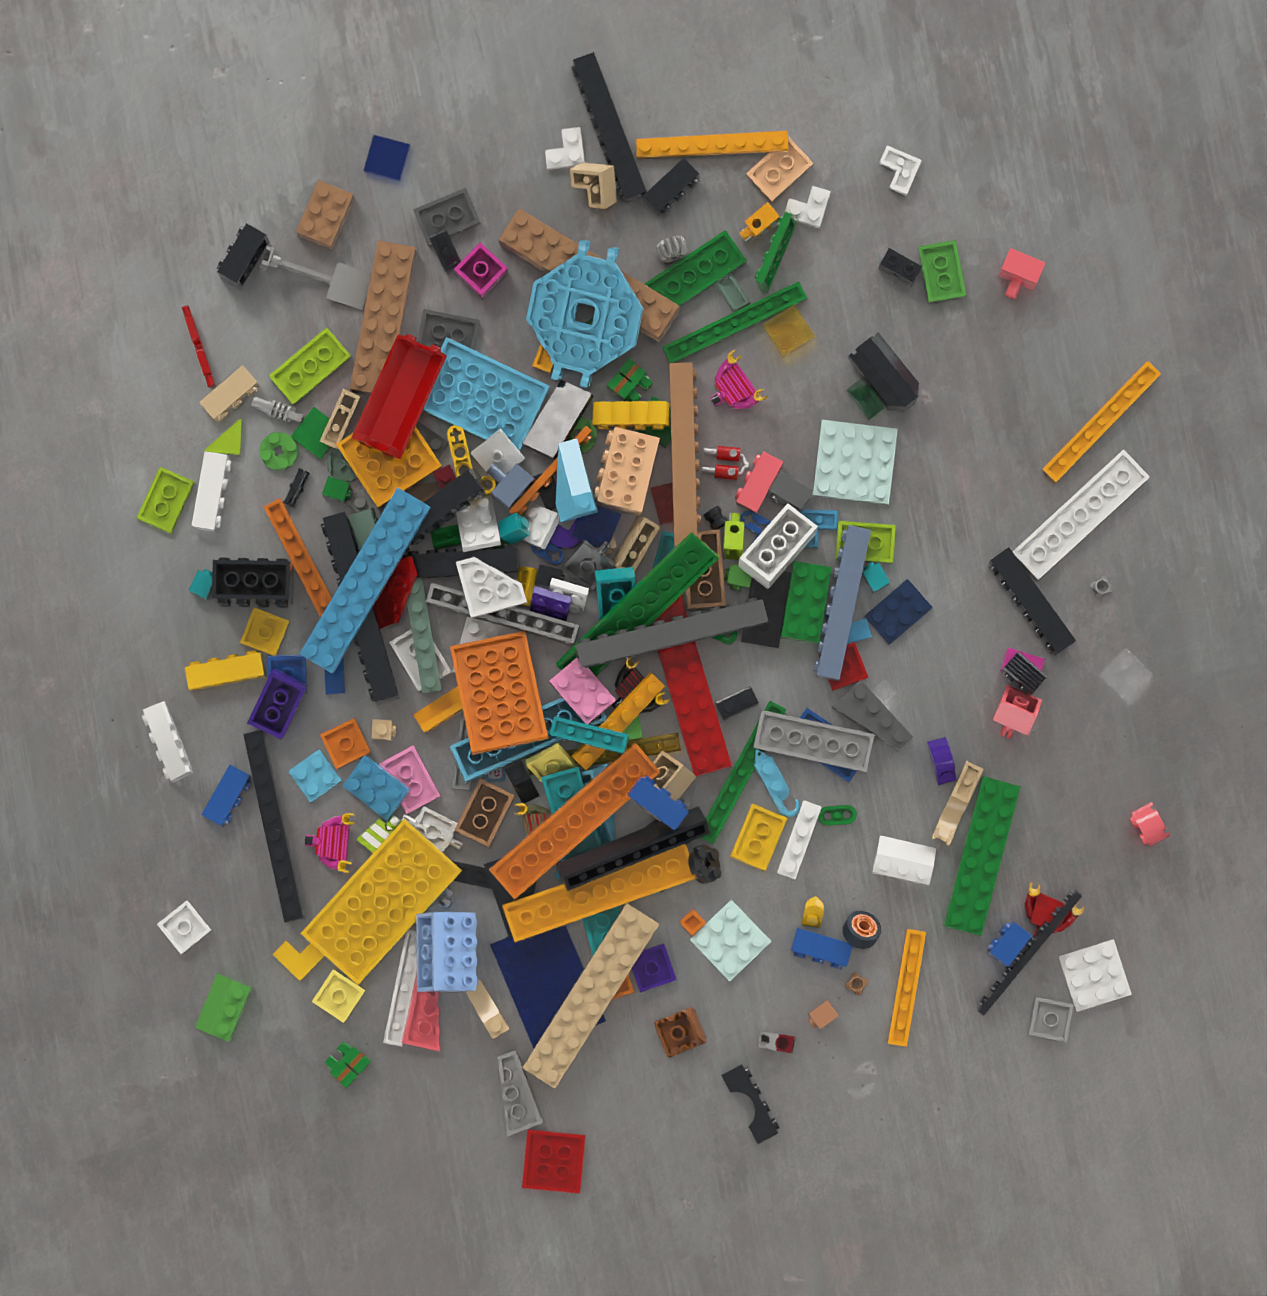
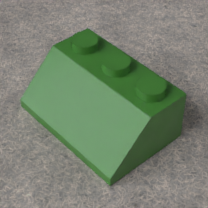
[195,973,253,1042]

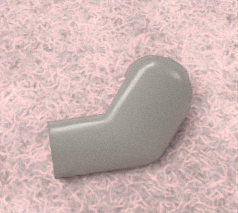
[439,886,454,909]

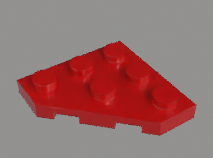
[373,556,417,629]

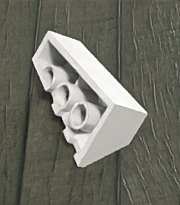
[142,701,194,782]

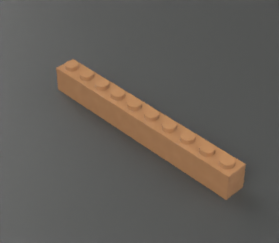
[669,363,701,548]

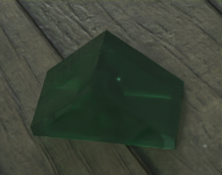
[846,379,884,420]

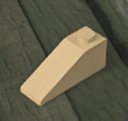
[320,388,361,449]
[466,979,510,1039]

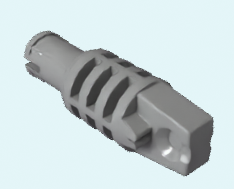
[251,397,304,424]

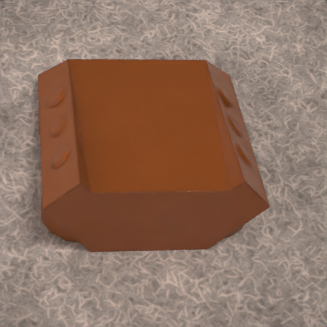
[654,1007,706,1058]

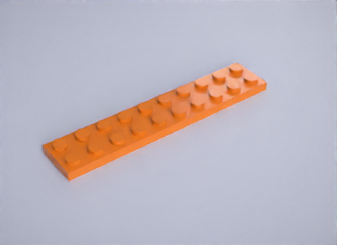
[489,743,661,899]

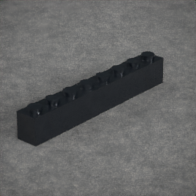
[571,52,647,203]
[556,806,710,891]

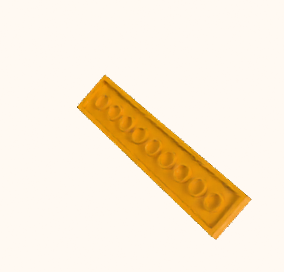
[502,844,697,942]

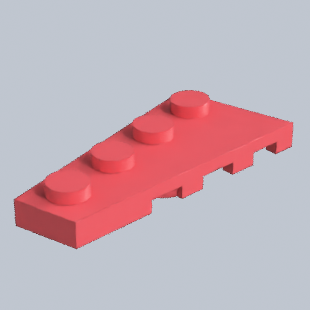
[401,975,440,1051]

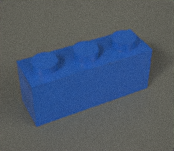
[201,765,252,827]
[627,776,689,830]
[790,928,853,970]

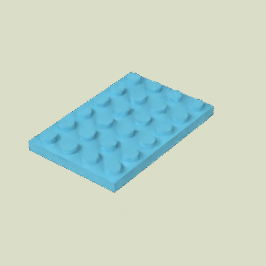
[423,337,550,451]

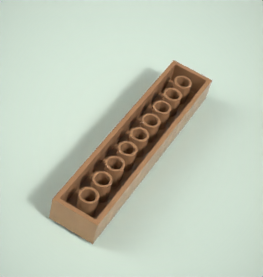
[498,208,680,343]

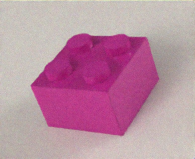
[454,242,508,299]

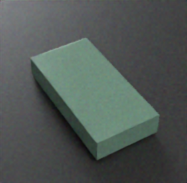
[715,272,751,312]

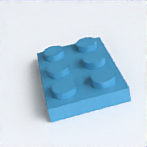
[343,755,411,821]

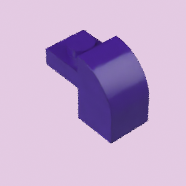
[549,517,587,550]
[927,737,957,785]

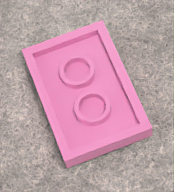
[549,658,616,724]
[379,746,441,814]

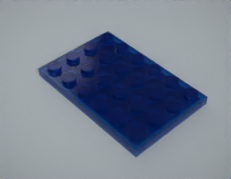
[490,925,606,1048]

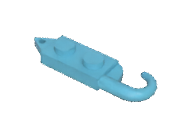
[753,749,800,817]

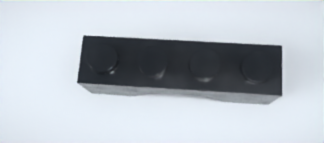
[721,1064,780,1144]

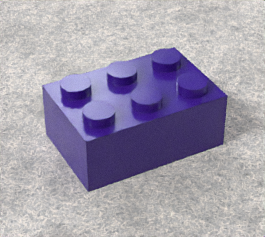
[247,668,308,740]

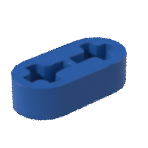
[740,510,771,535]
[531,542,564,566]

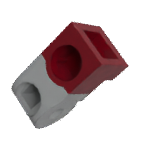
[757,1031,795,1054]

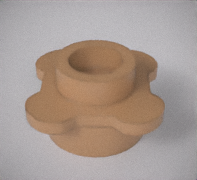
[845,973,868,996]

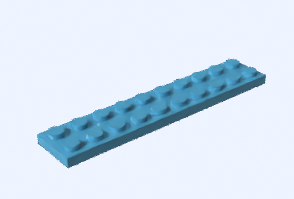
[299,487,431,674]

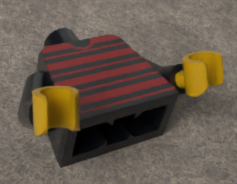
[611,657,669,713]

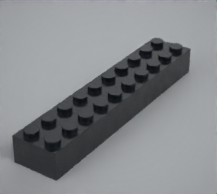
[321,511,400,705]

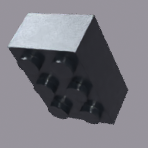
[217,223,269,290]

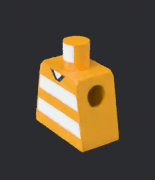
[739,202,780,241]

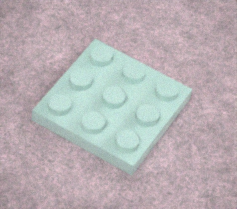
[690,900,772,982]

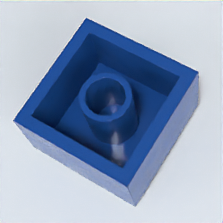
[987,922,1032,967]

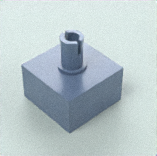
[486,463,535,511]

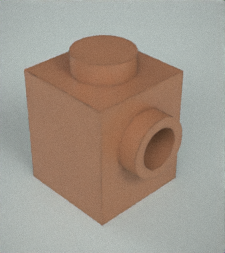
[808,1000,839,1030]

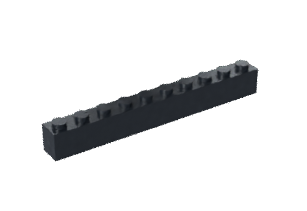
[243,730,305,923]

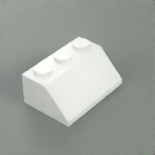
[871,835,936,886]

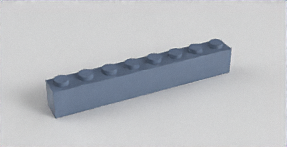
[813,525,871,681]

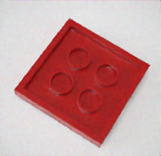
[522,1130,586,1194]

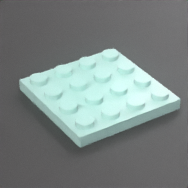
[813,420,898,505]

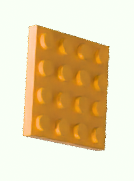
[336,427,442,508]

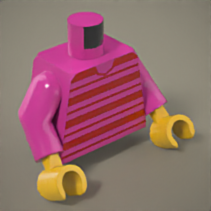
[709,350,768,409]
[305,813,355,873]

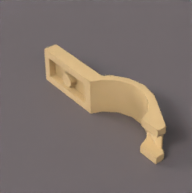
[931,761,984,846]

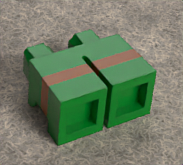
[607,357,653,402]
[324,1042,372,1089]

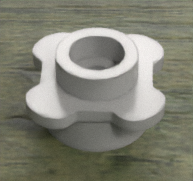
[1091,576,1113,598]

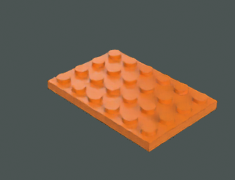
[450,631,548,755]

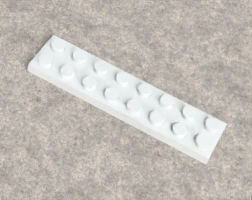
[1013,449,1150,581]

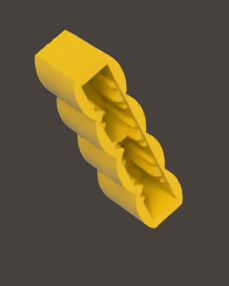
[592,401,670,430]

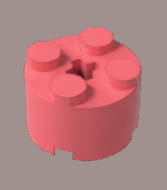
[1130,802,1170,847]

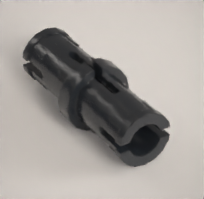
[283,468,310,508]

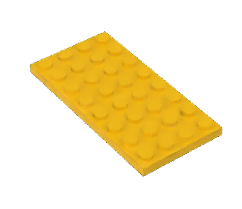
[301,819,462,985]

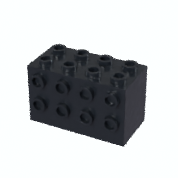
[212,557,294,608]

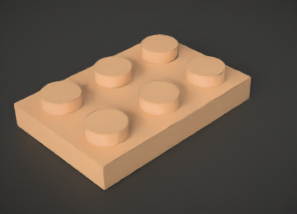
[746,136,814,202]

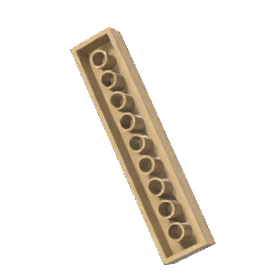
[522,903,659,1089]

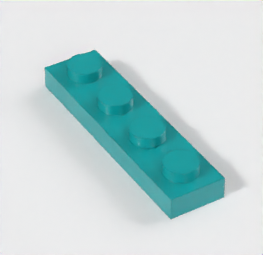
[549,716,629,754]

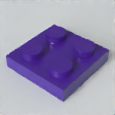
[530,586,572,621]
[632,943,677,993]

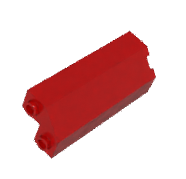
[351,334,447,460]

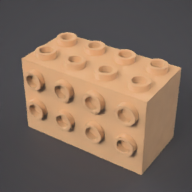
[593,427,660,516]

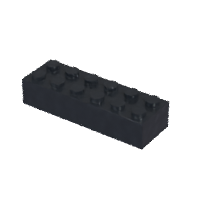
[404,469,489,554]

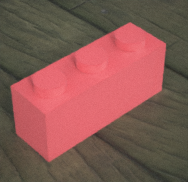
[735,451,783,513]

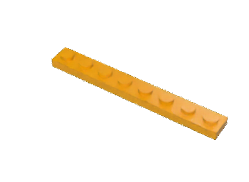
[636,131,788,159]
[1042,361,1161,483]

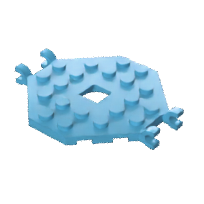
[526,240,644,388]

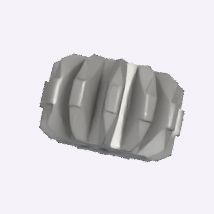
[656,235,689,263]

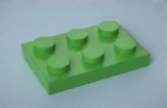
[918,240,966,303]

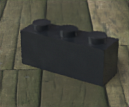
[643,158,700,216]

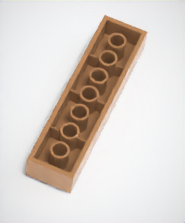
[350,240,416,395]

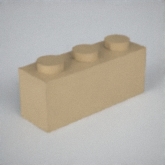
[199,365,259,422]
[612,515,660,572]

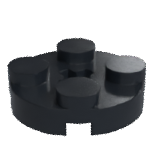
[688,845,721,884]

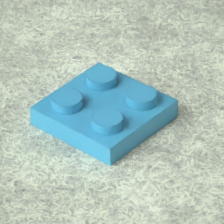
[288,749,342,803]

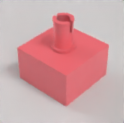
[998,248,1045,300]
[993,685,1042,738]

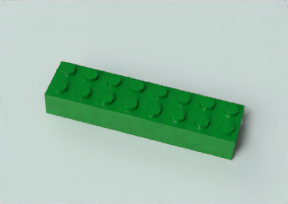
[942,776,1021,937]

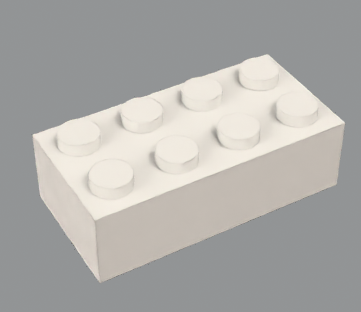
[738,503,818,589]

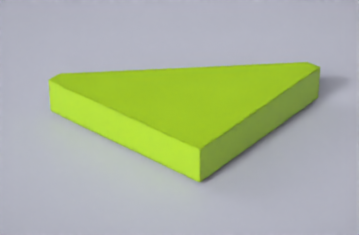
[204,419,242,455]

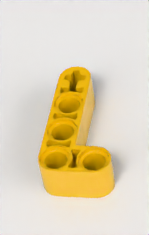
[447,425,496,496]

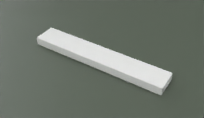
[383,929,417,1047]

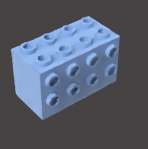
[416,912,478,992]

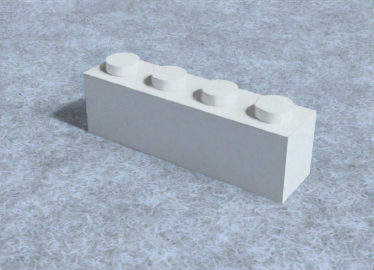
[191,451,232,532]
[776,800,821,880]

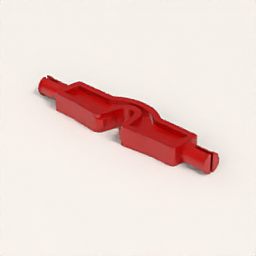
[181,305,215,388]

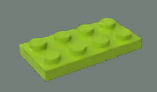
[269,327,352,406]

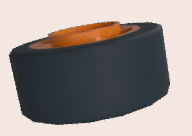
[843,911,881,949]

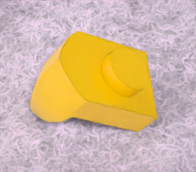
[801,896,824,928]

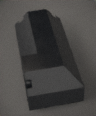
[848,332,919,412]

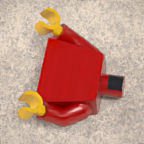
[1024,882,1085,937]

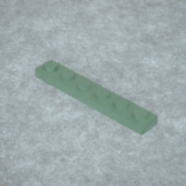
[407,577,442,694]

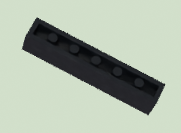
[402,545,520,579]
[989,547,1076,656]

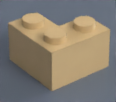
[570,162,617,209]

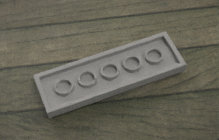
[753,710,875,772]

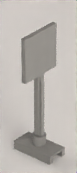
[259,246,371,310]

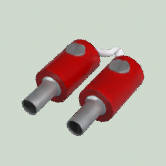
[702,446,749,480]

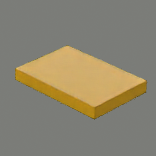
[730,803,788,871]

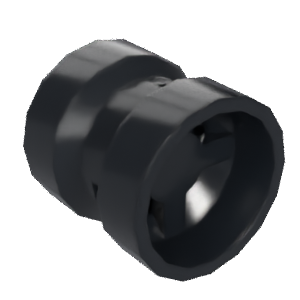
[703,505,728,530]

